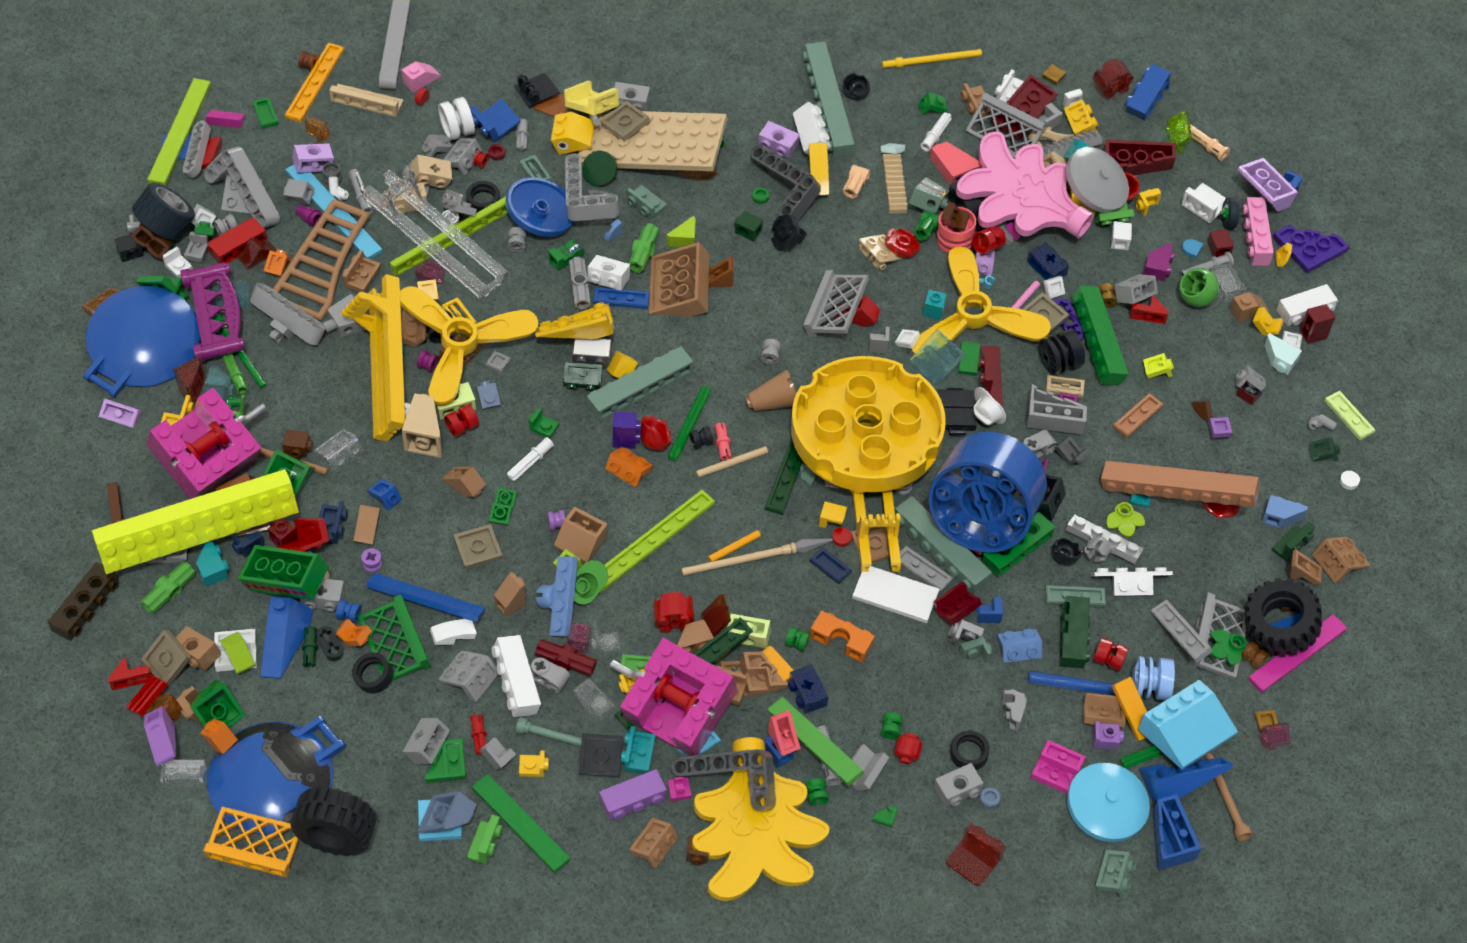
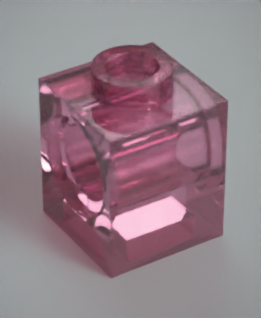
[568,622,592,654]

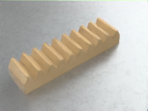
[882,154,907,214]

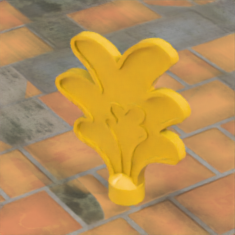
[691,737,829,902]

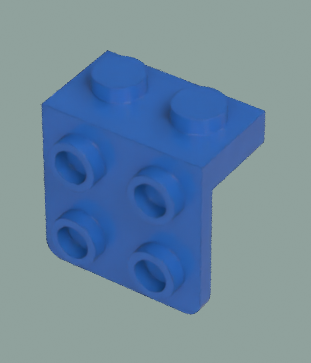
[470,100,521,142]

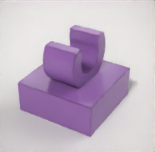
[1209,417,1232,438]

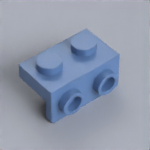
[997,629,1042,663]

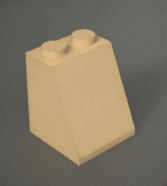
[402,393,442,458]

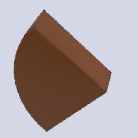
[1192,400,1213,420]

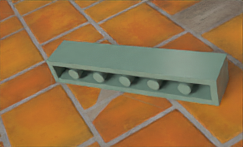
[587,346,694,421]
[895,496,992,594]

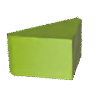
[666,216,696,248]
[219,632,255,674]

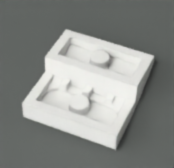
[214,629,257,672]

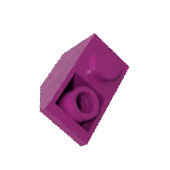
[1144,243,1175,281]

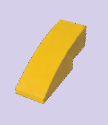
[809,143,829,196]

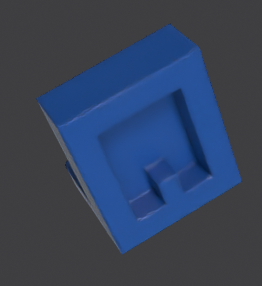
[1284,170,1303,191]
[368,479,402,511]

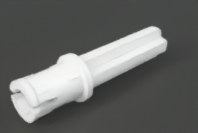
[920,112,951,152]
[507,437,554,481]

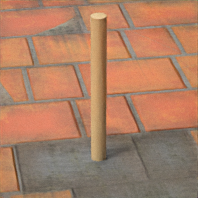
[696,446,768,478]

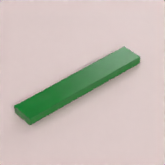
[472,774,570,874]

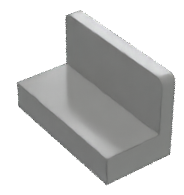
[851,744,889,791]

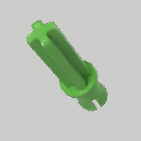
[222,353,248,395]

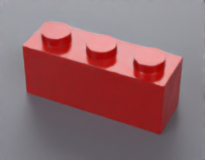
[207,217,267,264]

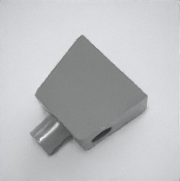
[322,294,366,337]

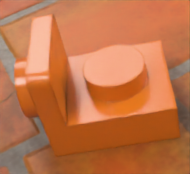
[263,249,291,277]

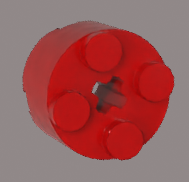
[653,592,695,633]

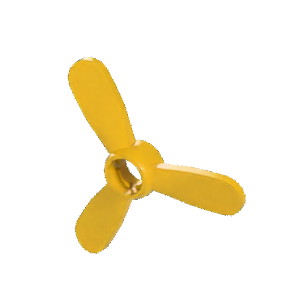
[911,246,1051,359]
[400,286,538,405]

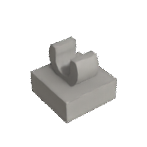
[269,319,294,343]

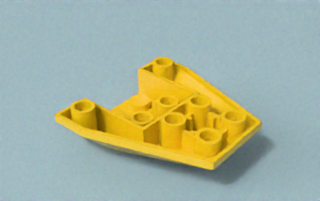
[535,302,615,339]

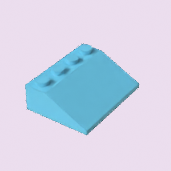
[1138,680,1238,770]

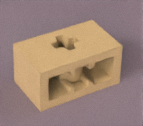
[411,155,452,188]

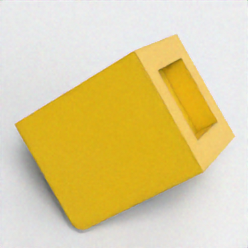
[607,350,638,378]
[819,502,847,528]

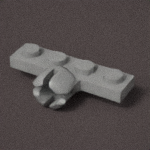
[1065,515,1144,564]

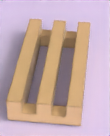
[1046,375,1085,398]

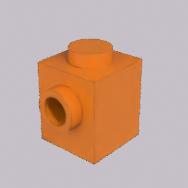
[200,719,238,754]

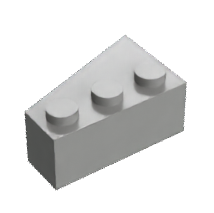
[1026,384,1087,435]

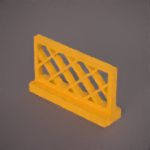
[203,807,299,877]

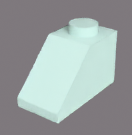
[1264,333,1302,375]

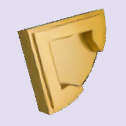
[1275,243,1292,267]

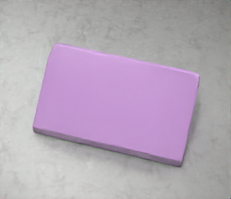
[98,399,143,428]

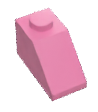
[402,62,441,93]

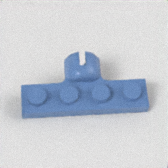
[535,556,578,637]

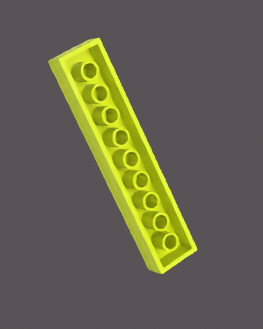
[92,469,299,574]

